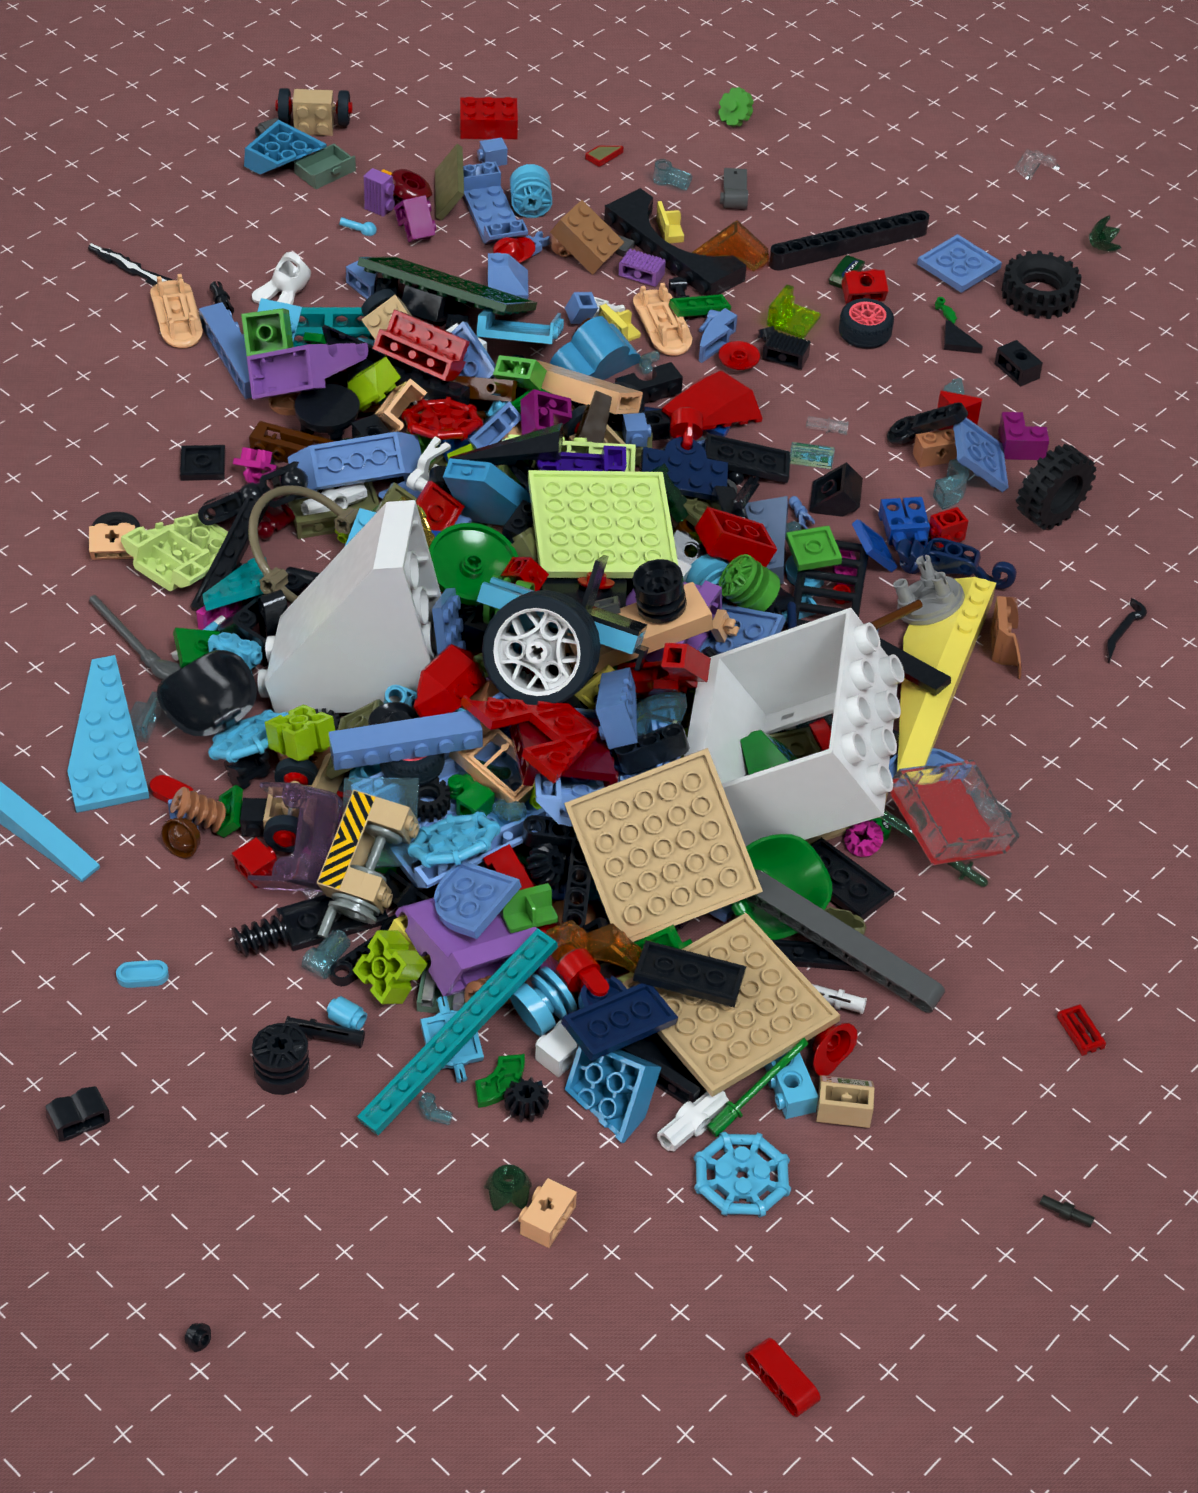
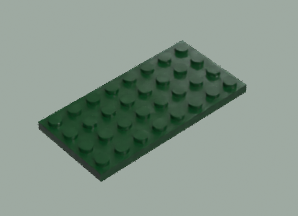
[357,256,538,315]

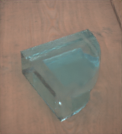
[944,378,965,395]

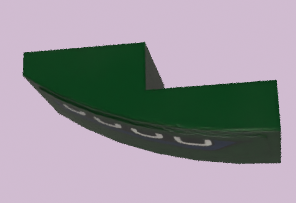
[829,255,865,289]

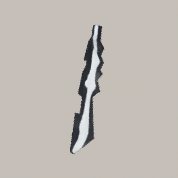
[88,243,173,286]

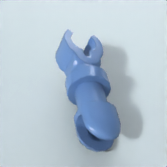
[788,496,815,529]

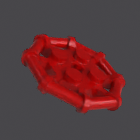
[401,397,483,441]

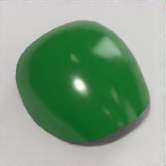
[731,834,833,940]

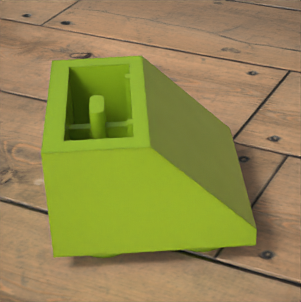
[348,356,401,411]

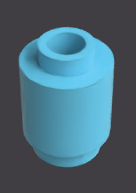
[327,996,367,1030]

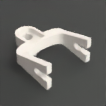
[406,436,451,492]

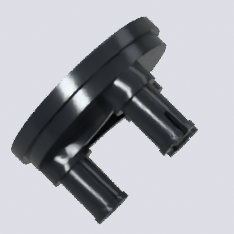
[294,384,360,441]

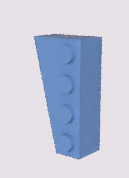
[595,667,638,749]

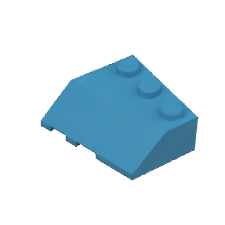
[244,120,327,174]
[565,1046,661,1143]

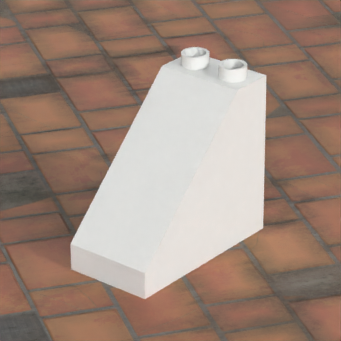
[257,500,441,713]

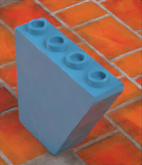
[443,458,531,526]

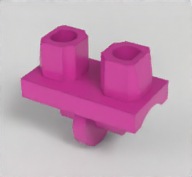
[233,447,277,483]

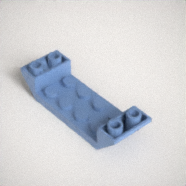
[463,161,528,244]
[288,431,422,500]

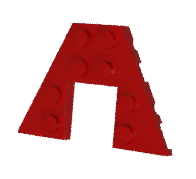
[460,695,599,784]

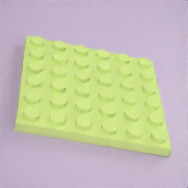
[528,470,678,578]

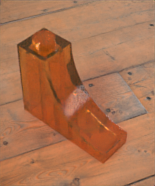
[692,220,769,272]

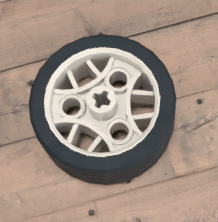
[482,590,601,705]

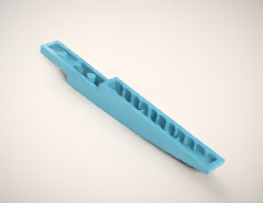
[0,781,100,882]

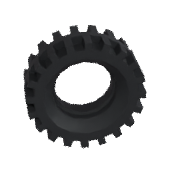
[1001,251,1082,319]
[1016,444,1097,530]

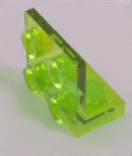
[767,284,821,339]

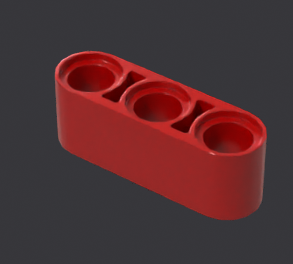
[745,1338,821,1417]

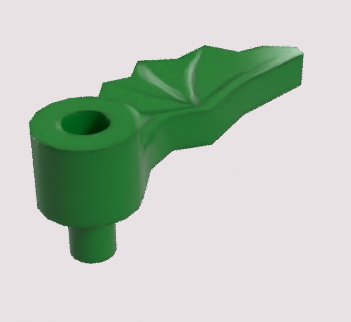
[935,297,957,324]

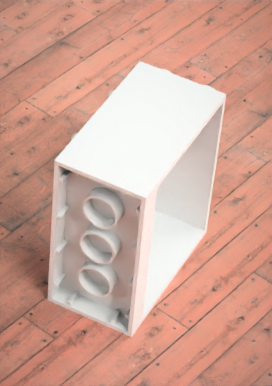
[684,608,904,846]

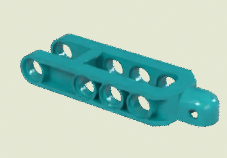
[293,307,419,347]

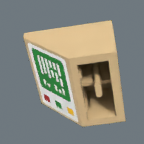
[816,1075,874,1128]

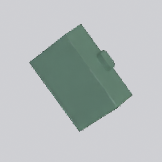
[294,143,356,189]

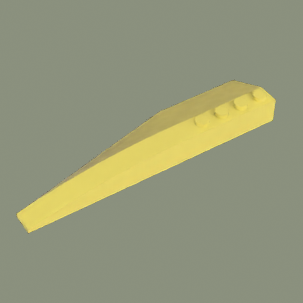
[897,577,996,781]

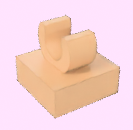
[711,609,740,643]

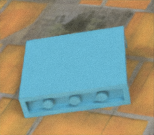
[477,307,564,344]

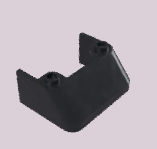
[217,573,312,667]

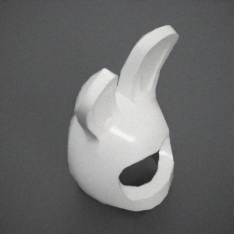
[252,252,311,305]

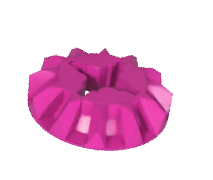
[844,820,883,857]

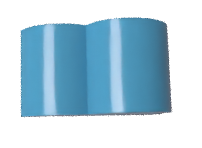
[550,316,641,380]

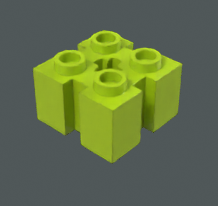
[265,704,335,761]
[353,930,427,1004]

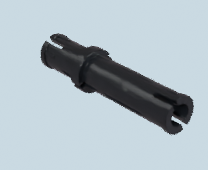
[285,1016,365,1047]

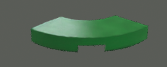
[475,1054,525,1108]

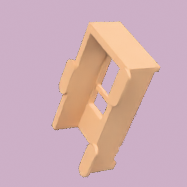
[373,379,427,432]
[449,721,535,813]

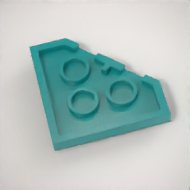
[203,557,268,611]

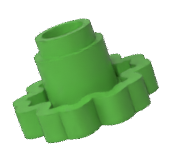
[718,87,754,127]

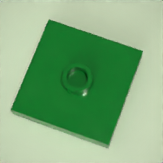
[173,628,220,668]

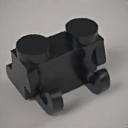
[224,750,271,789]

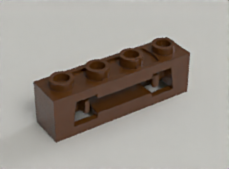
[249,421,335,463]

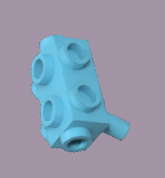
[208,632,262,675]

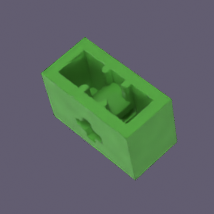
[493,355,547,390]

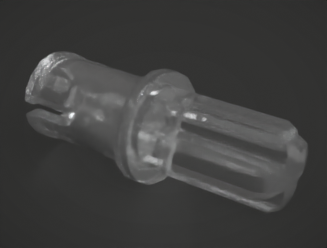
[806,416,849,435]

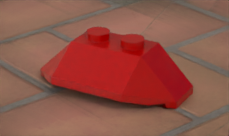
[414,644,486,718]

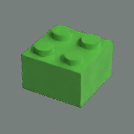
[241,308,294,356]

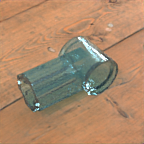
[653,159,692,190]
[302,929,351,979]

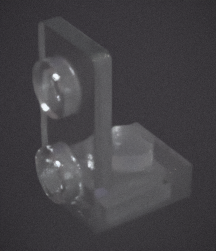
[1014,149,1060,180]

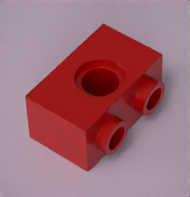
[842,269,889,304]

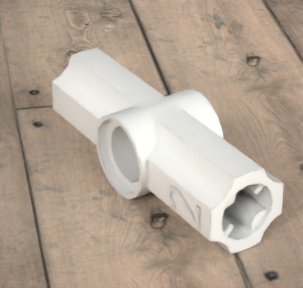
[301,483,368,515]
[657,1091,729,1152]

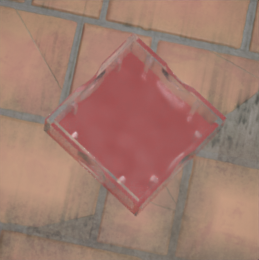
[889,759,1020,865]

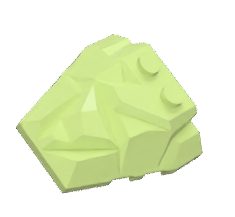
[121,513,228,591]

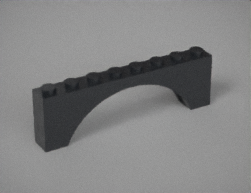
[604,188,747,296]

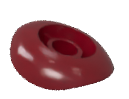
[391,169,432,200]

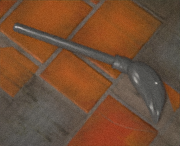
[89,595,181,680]

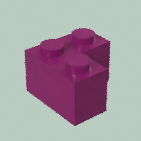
[394,195,437,243]
[521,389,572,435]
[998,412,1049,460]

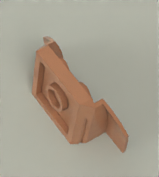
[990,596,1022,679]

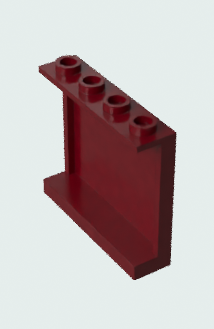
[510,718,618,787]

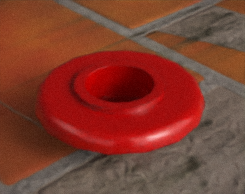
[578,572,615,589]

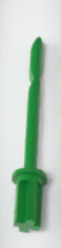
[707,1037,808,1137]

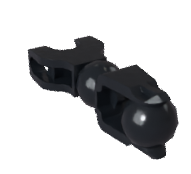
[198,461,308,525]

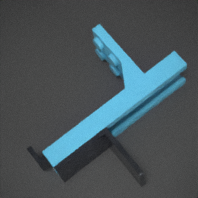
[477,555,649,671]

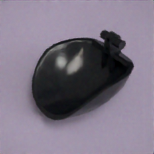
[157,650,257,736]

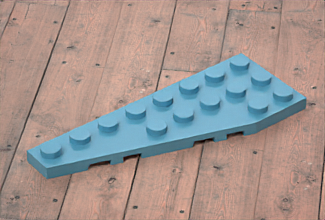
[67,655,149,813]

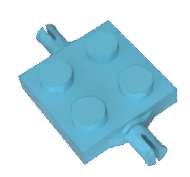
[420,996,484,1083]

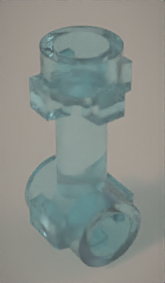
[492,799,527,822]

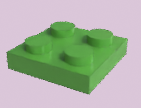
[786,526,842,571]

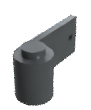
[720,168,748,209]

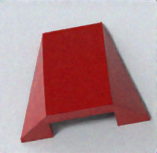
[662,370,763,430]

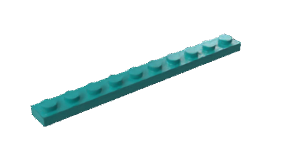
[357,928,559,1136]

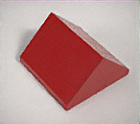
[937,390,983,431]

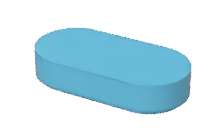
[116,960,169,988]

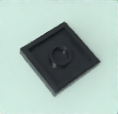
[180,445,226,481]

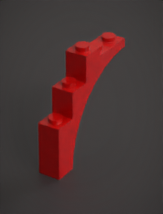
[617,643,711,694]

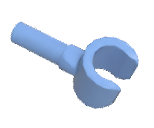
[698,310,719,333]

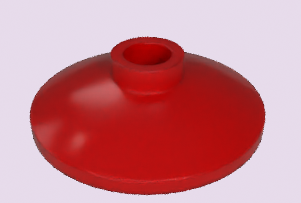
[719,341,760,370]

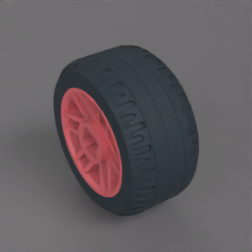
[839,298,894,349]
[380,753,445,787]

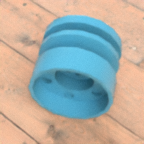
[510,164,552,218]
[685,554,730,604]
[510,966,578,1037]

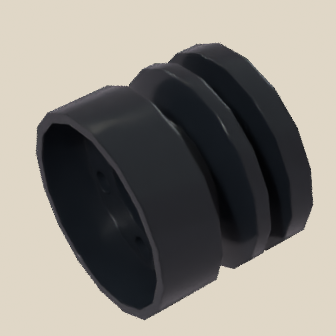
[632,559,687,623]
[252,1023,310,1095]

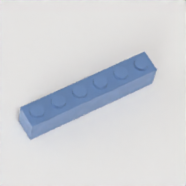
[199,302,252,399]
[329,710,483,770]

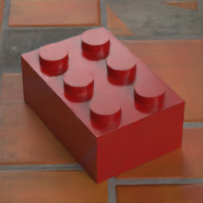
[460,97,518,139]
[695,507,778,567]

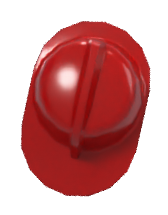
[493,237,536,263]
[812,1023,858,1076]

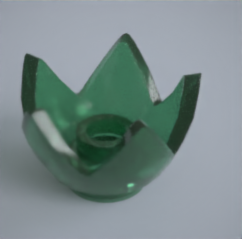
[1089,215,1122,251]
[484,1164,532,1211]

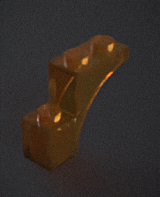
[546,920,642,974]

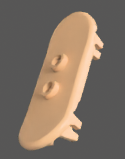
[150,274,203,348]
[633,283,692,356]

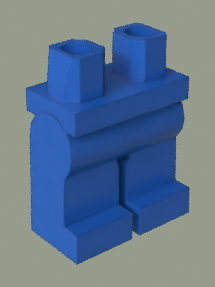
[878,497,930,550]

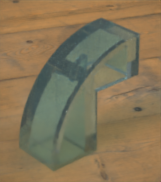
[933,459,969,510]
[637,692,687,736]

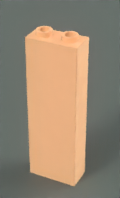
[538,361,643,414]
[565,582,713,674]

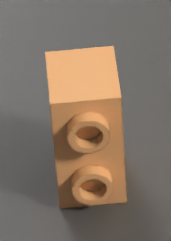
[89,523,135,560]
[518,1178,577,1248]

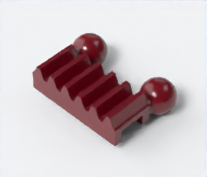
[235,497,295,539]

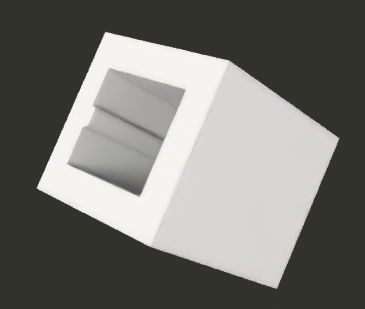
[535,1020,577,1078]

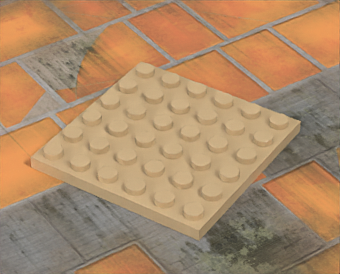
[564,748,763,947]
[623,913,840,1097]

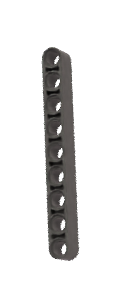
[745,869,945,1013]

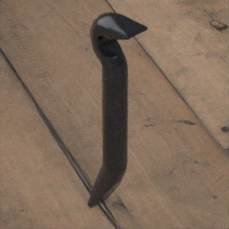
[1106,598,1147,663]

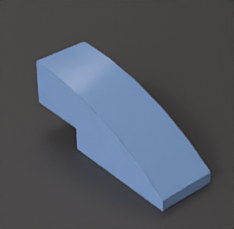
[699,308,737,363]
[468,401,521,449]

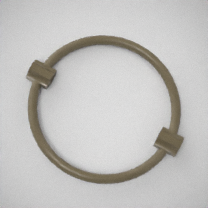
[248,485,359,603]

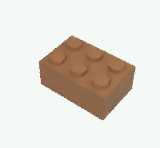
[550,200,625,275]

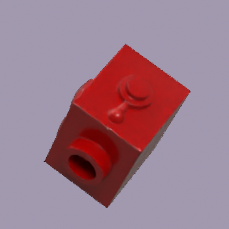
[929,507,969,548]
[501,557,549,591]
[232,837,280,889]

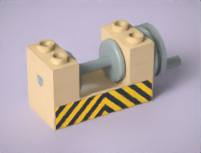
[317,789,420,938]

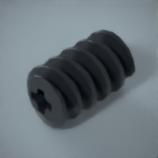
[231,914,288,957]

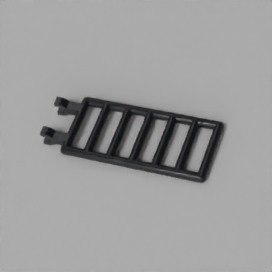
[793,540,868,626]

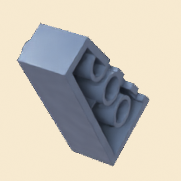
[744,496,788,584]

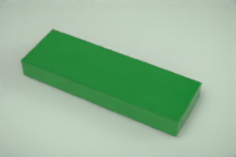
[669,294,731,317]

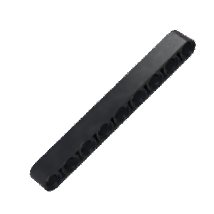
[769,210,930,271]

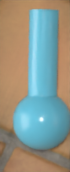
[339,217,377,236]

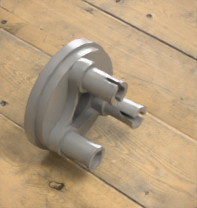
[893,555,965,626]

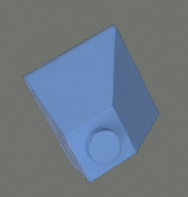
[488,253,529,299]

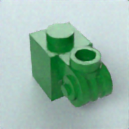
[448,774,495,816]

